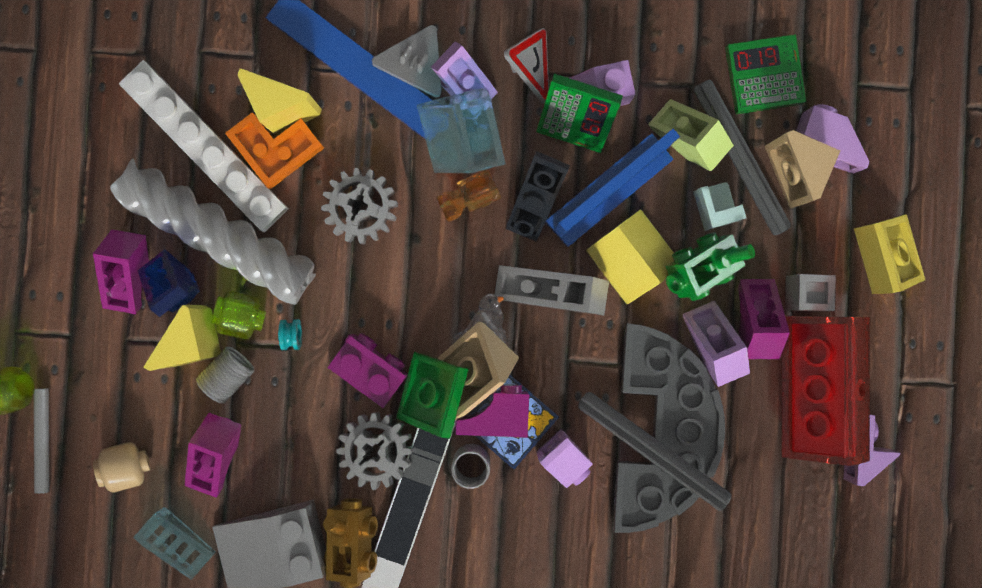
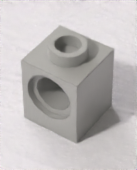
[785,274,836,311]

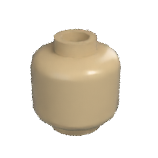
[93,442,151,493]

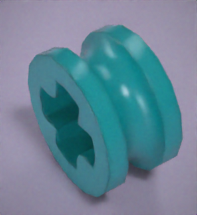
[278,319,302,350]

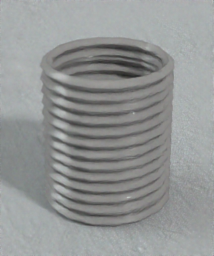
[196,347,254,404]
[451,444,490,489]

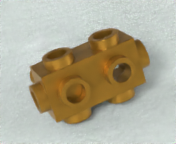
[323,498,378,588]

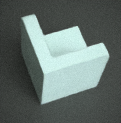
[693,182,746,231]

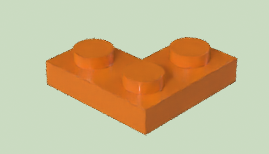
[225,112,324,189]

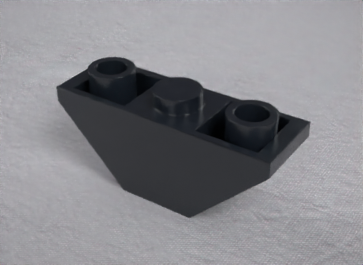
[505,151,570,242]

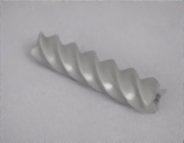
[110,158,316,305]

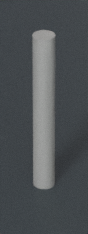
[34,388,50,493]

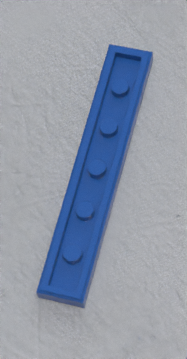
[265,0,451,143]

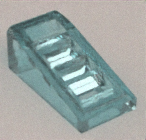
[133,507,216,580]

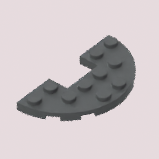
[613,323,725,533]

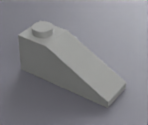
[494,265,609,315]

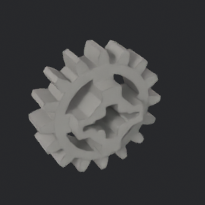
[321,168,398,244]
[336,412,414,490]

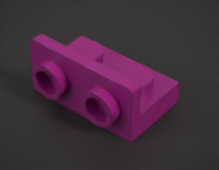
[327,333,408,408]

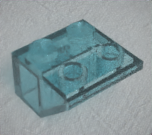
[416,87,506,173]

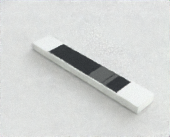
[362,420,456,588]

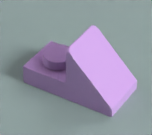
[431,42,498,117]
[843,411,900,486]

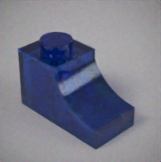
[137,249,200,317]

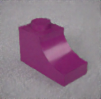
[93,229,149,314]
[738,279,790,359]
[456,384,529,438]
[185,413,241,498]

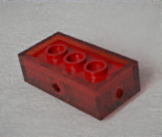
[782,316,870,466]

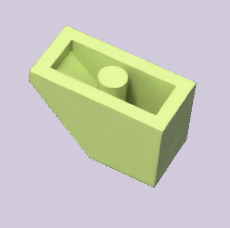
[648,99,734,171]

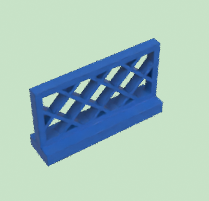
[546,128,680,248]

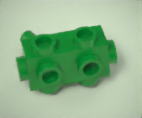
[665,232,755,301]

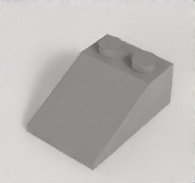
[212,499,326,588]

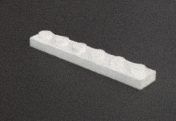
[119,60,289,232]

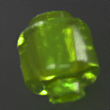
[211,291,266,340]
[0,366,35,415]

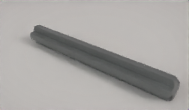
[694,80,791,236]
[578,392,732,511]

